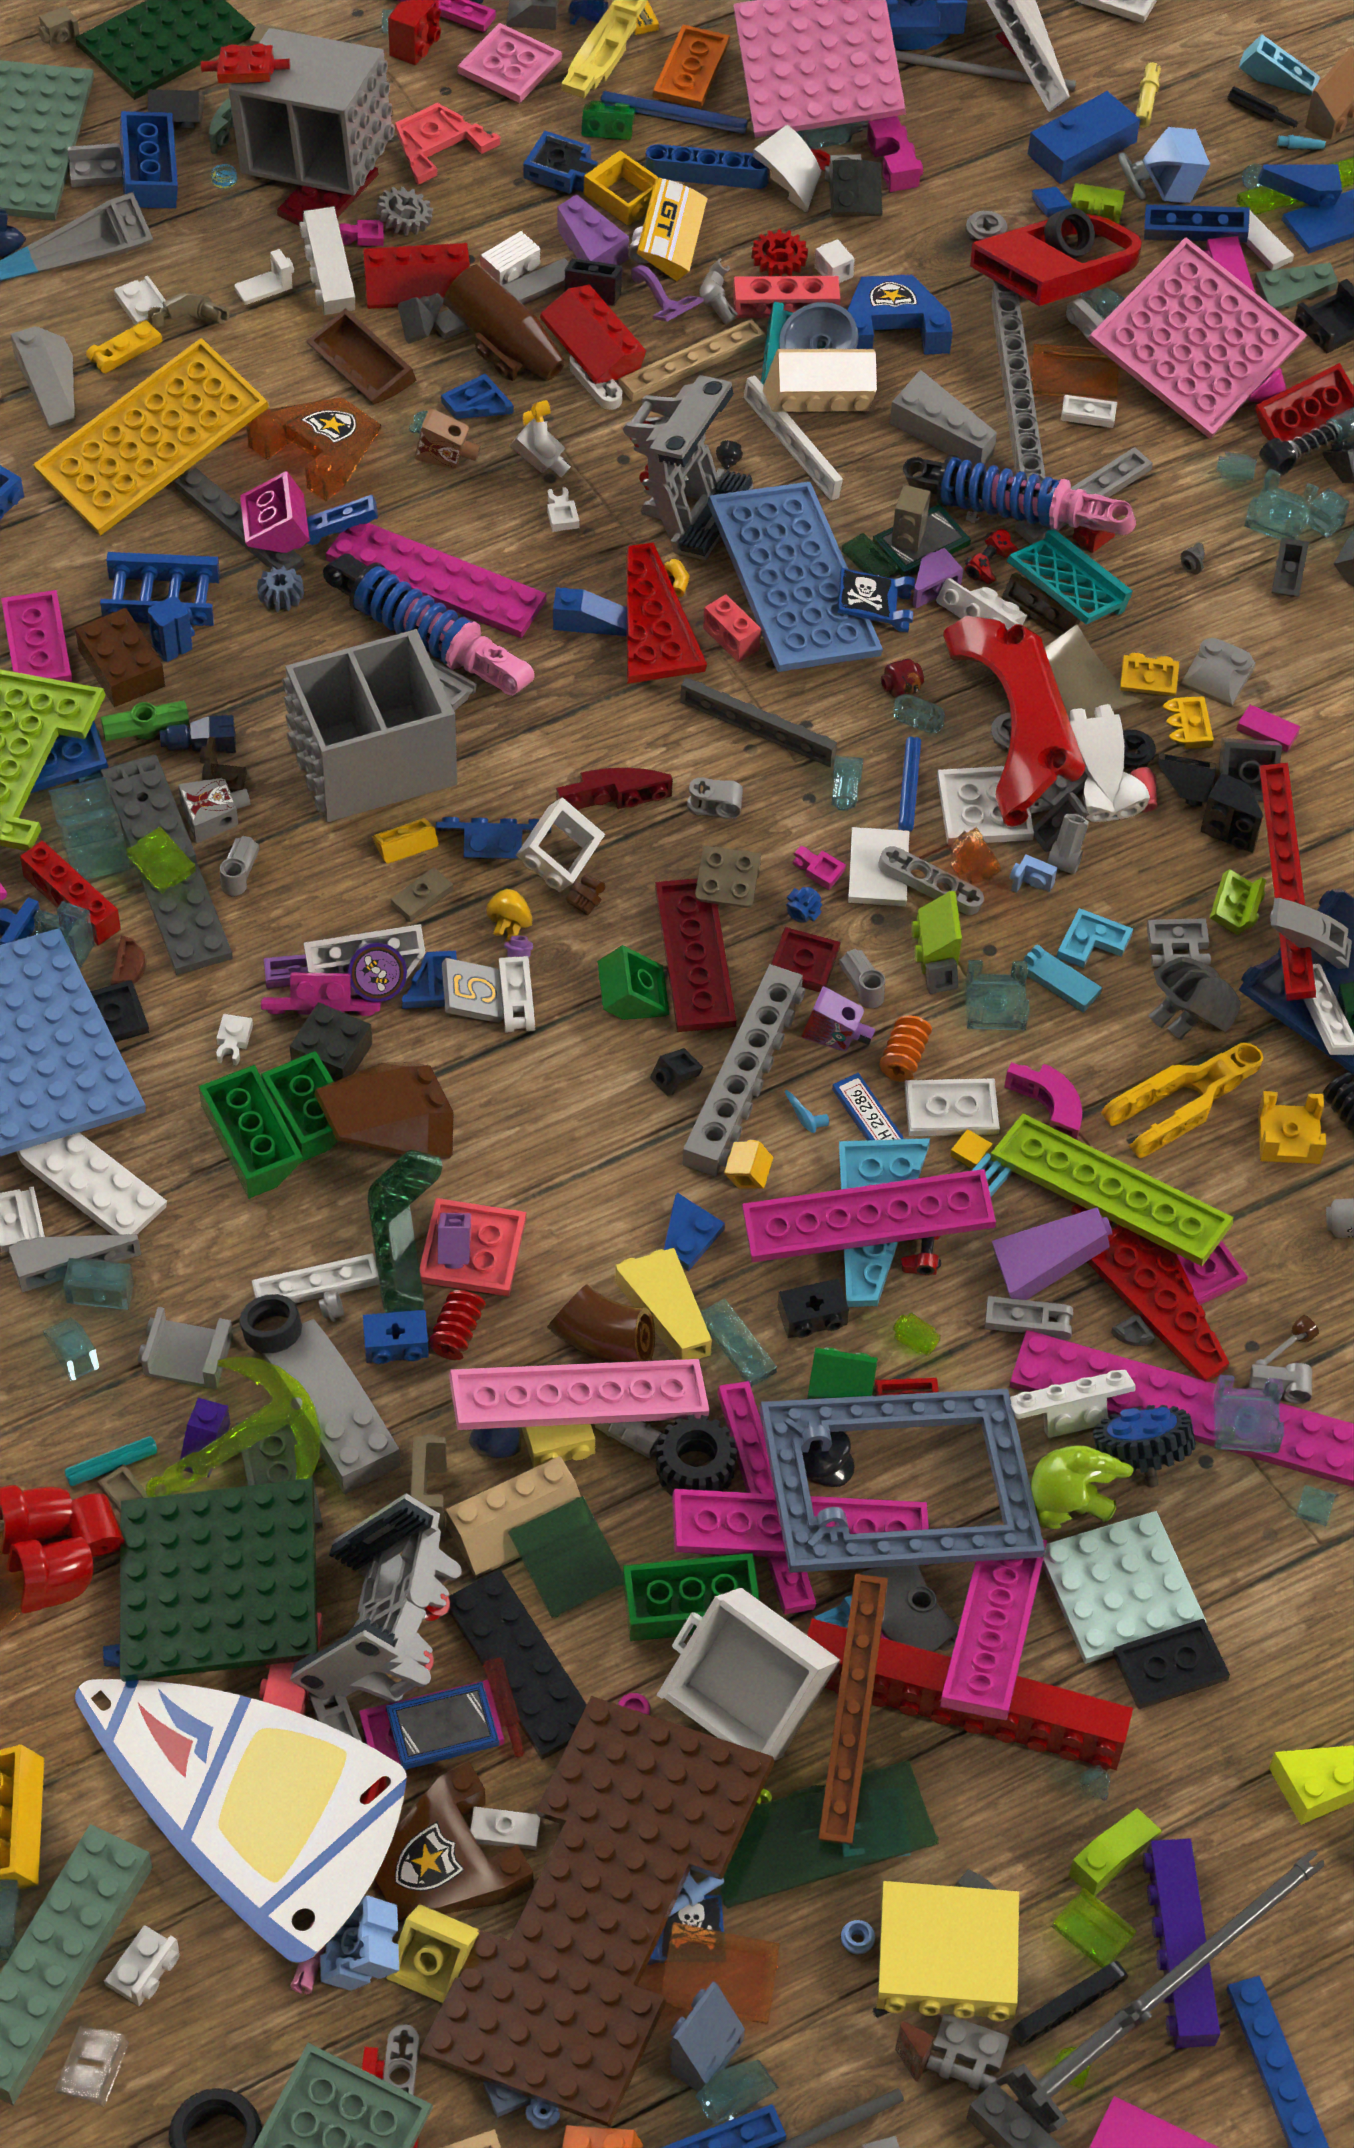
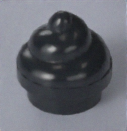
[716,440,743,470]

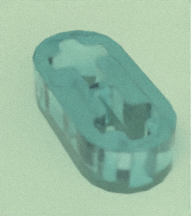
[893,694,945,733]

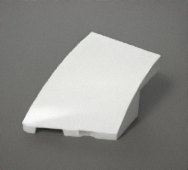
[753,124,821,212]

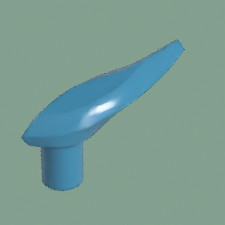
[785,1090,829,1133]

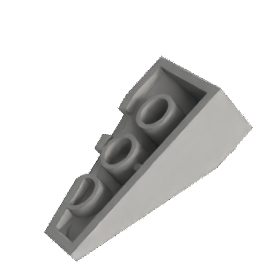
[11,326,75,429]

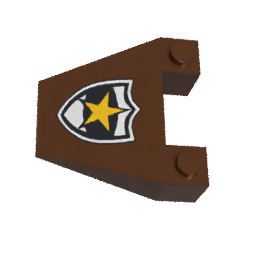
[374,1762,534,1922]

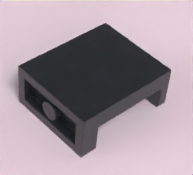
[1294,279,1354,354]

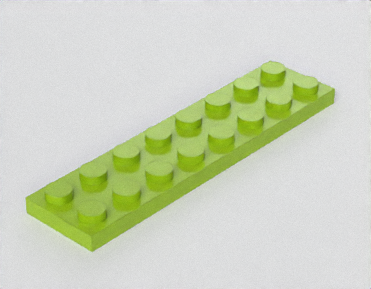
[991,1113,1234,1266]

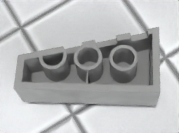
[890,370,997,467]

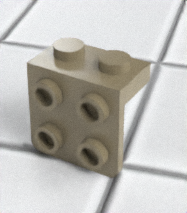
[695,845,761,908]

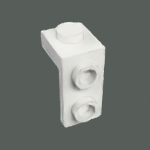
[234,249,294,305]

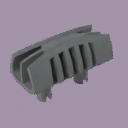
[1148,957,1241,1040]

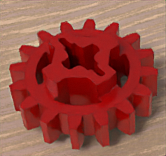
[751,229,808,276]

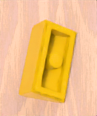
[372,818,438,864]

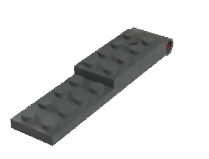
[100,754,233,975]

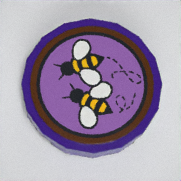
[347,942,407,1002]

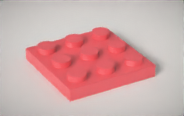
[418,1198,526,1297]

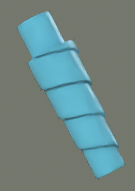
[1277,134,1325,150]

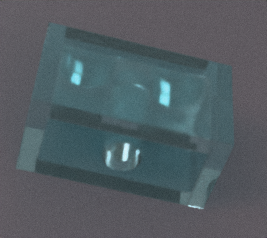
[63,1258,134,1310]

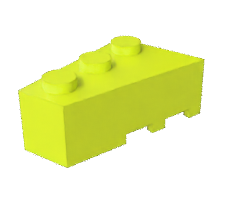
[1269,1745,1354,1825]

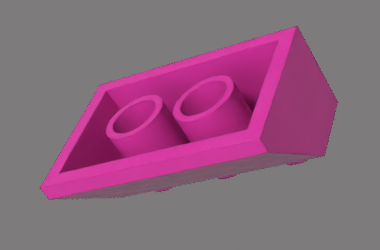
[240,471,310,553]

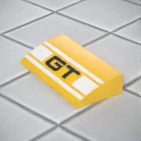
[636,178,707,281]

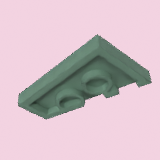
[1255,263,1338,311]

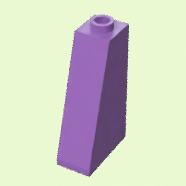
[992,1207,1112,1300]

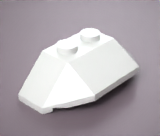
[304,924,425,995]

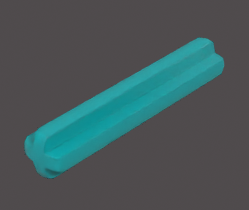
[65,1436,157,1486]

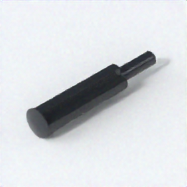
[1228,86,1298,128]

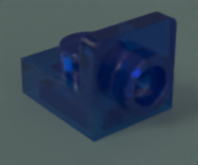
[568,0,608,25]

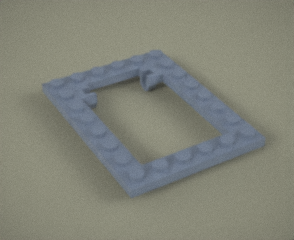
[759,1389,1045,1573]

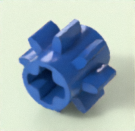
[786,887,823,923]

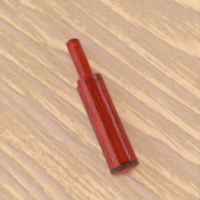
[483,1658,525,1758]

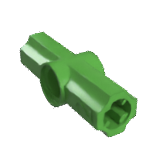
[100,700,190,741]

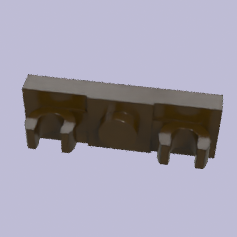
[1001,572,1081,636]

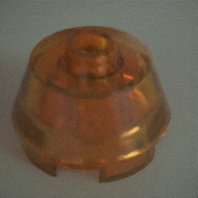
[948,827,1001,884]

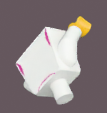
[509,400,571,477]

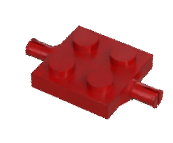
[201,44,290,83]

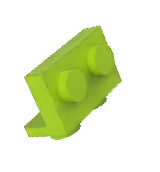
[1210,869,1267,935]

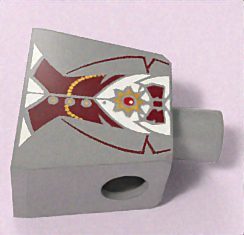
[178,778,251,843]

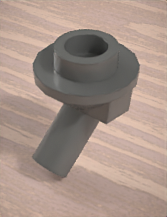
[1181,543,1205,574]

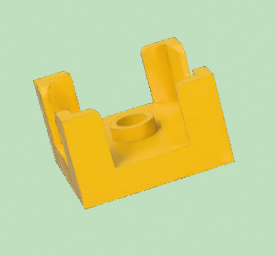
[1258,1091,1326,1164]

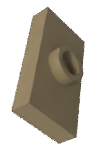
[391,867,453,922]

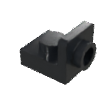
[650,1048,703,1096]

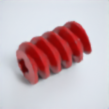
[428,1290,486,1360]

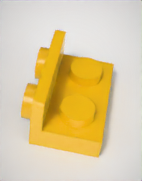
[1120,653,1180,697]

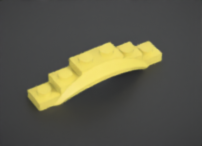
[561,0,647,98]

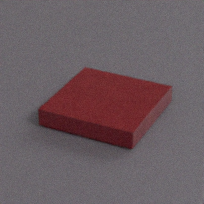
[771,927,841,992]

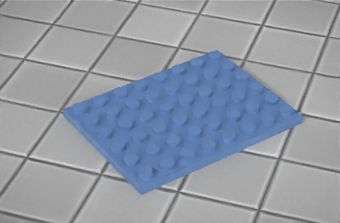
[0,928,146,1156]

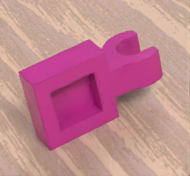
[339,220,384,246]
[792,846,846,890]

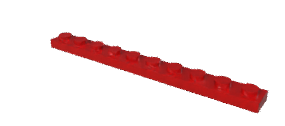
[1259,762,1316,1001]

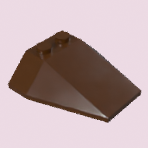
[314,1062,454,1160]

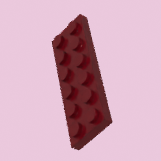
[655,878,737,1032]

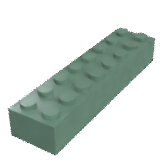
[0,1824,153,2105]

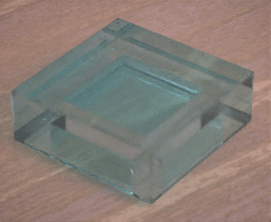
[1295,1485,1335,1526]

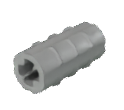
[595,1421,663,1458]

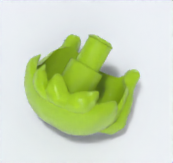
[1031,1446,1134,1529]

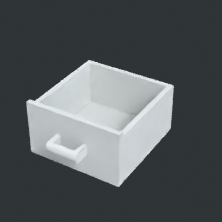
[657,1588,841,1761]

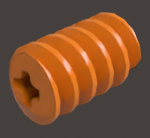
[879,1015,932,1082]

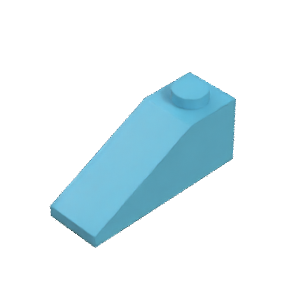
[1239,35,1320,96]

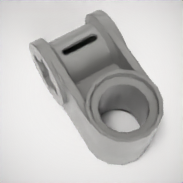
[687,777,743,819]

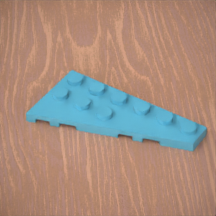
[839,1138,930,1307]

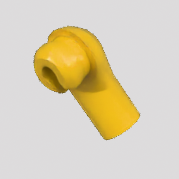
[664,559,690,597]

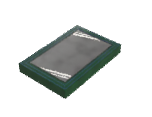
[872,505,971,577]

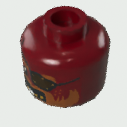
[881,658,924,698]

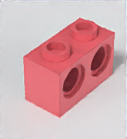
[703,594,761,663]

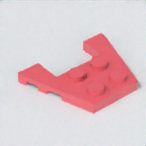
[395,103,500,185]

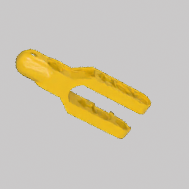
[1101,1043,1264,1158]

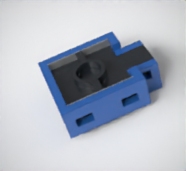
[523,130,597,194]

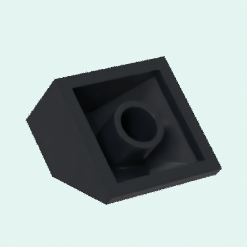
[1158,753,1216,806]

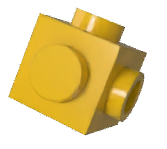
[724,1140,774,1189]

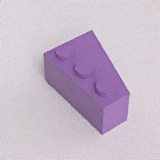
[557,194,629,265]

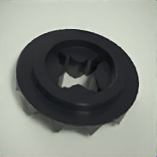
[1123,730,1156,769]

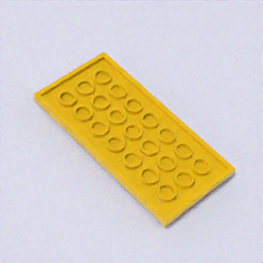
[33,338,269,536]

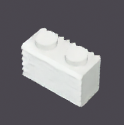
[480,231,540,285]

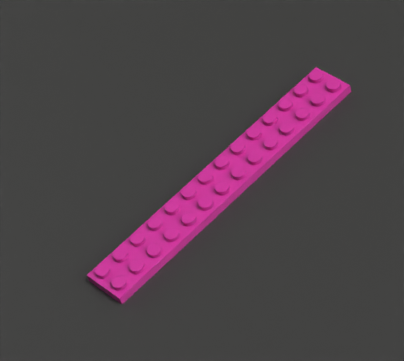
[1009,1330,1354,1487]

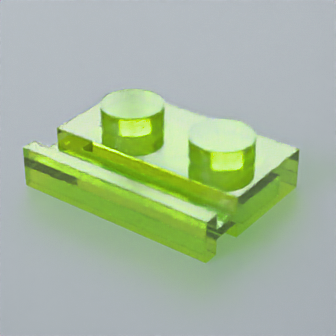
[126,827,196,894]
[1052,1887,1137,1968]

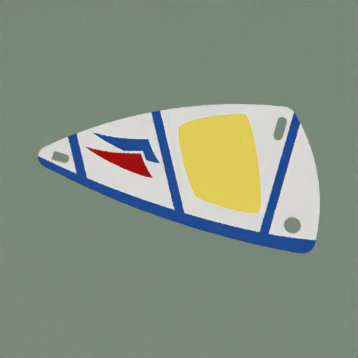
[75,1679,407,1963]

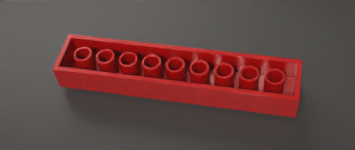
[807,1618,1134,1771]

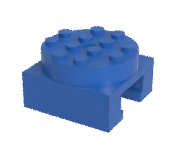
[886,0,967,50]

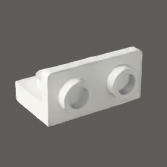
[104,1925,180,2006]

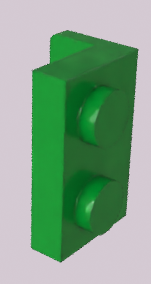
[581,101,635,140]

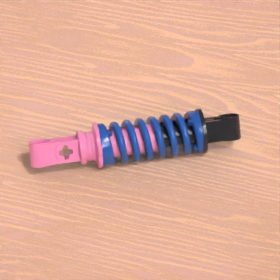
[903,455,1136,535]
[323,553,534,695]

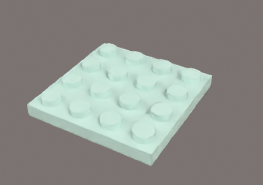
[1042,1511,1206,1664]

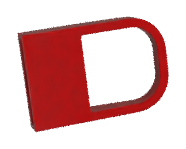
[970,214,1142,306]

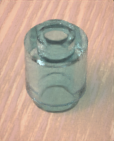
[1216,451,1257,482]

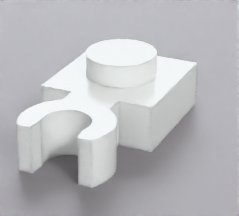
[547,487,579,532]
[216,1014,253,1066]

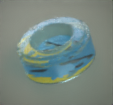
[211,164,237,189]

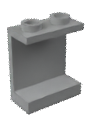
[138,1307,233,1390]

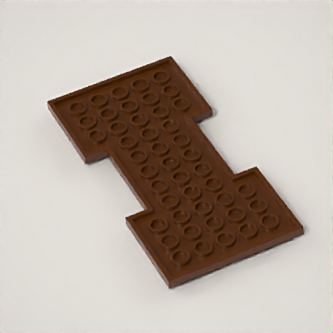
[420,1696,775,2127]

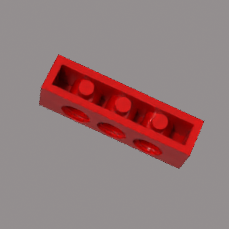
[20,840,121,946]

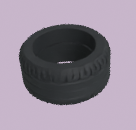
[169,2088,262,2148]

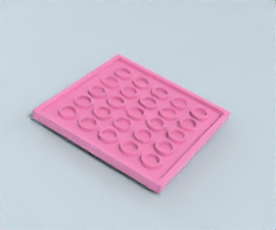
[733,0,906,138]
[1088,237,1307,439]

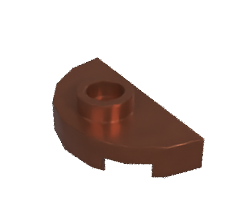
[110,935,146,985]

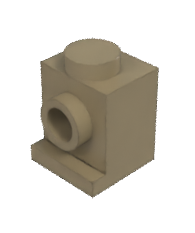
[38,6,79,47]

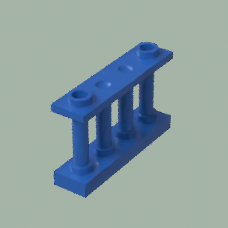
[100,552,220,626]

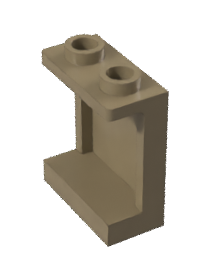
[411,1434,447,1536]

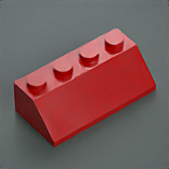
[363,243,470,309]
[539,285,646,384]

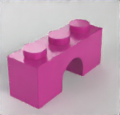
[867,116,923,192]

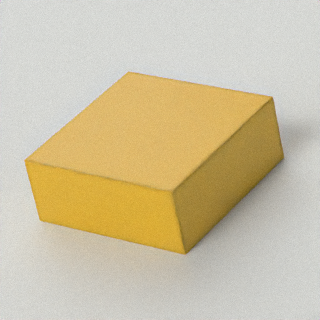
[950,1129,993,1169]

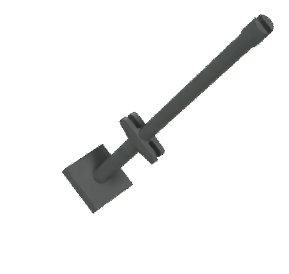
[995,1850,1325,2134]

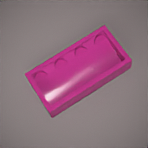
[1090,2096,1219,2148]

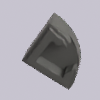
[1111,1314,1155,1346]

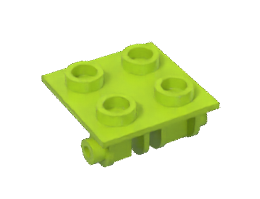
[1071,183,1125,224]

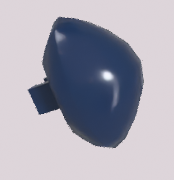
[0,209,26,257]
[469,1427,521,1458]

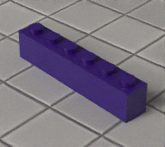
[1143,1838,1220,2048]

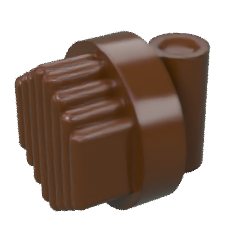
[566,874,605,915]

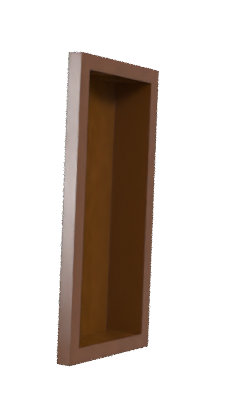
[306,308,416,404]

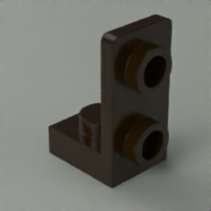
[200,737,247,793]

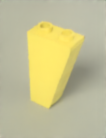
[615,1248,712,1360]

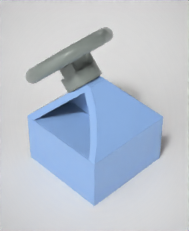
[1118,127,1210,203]

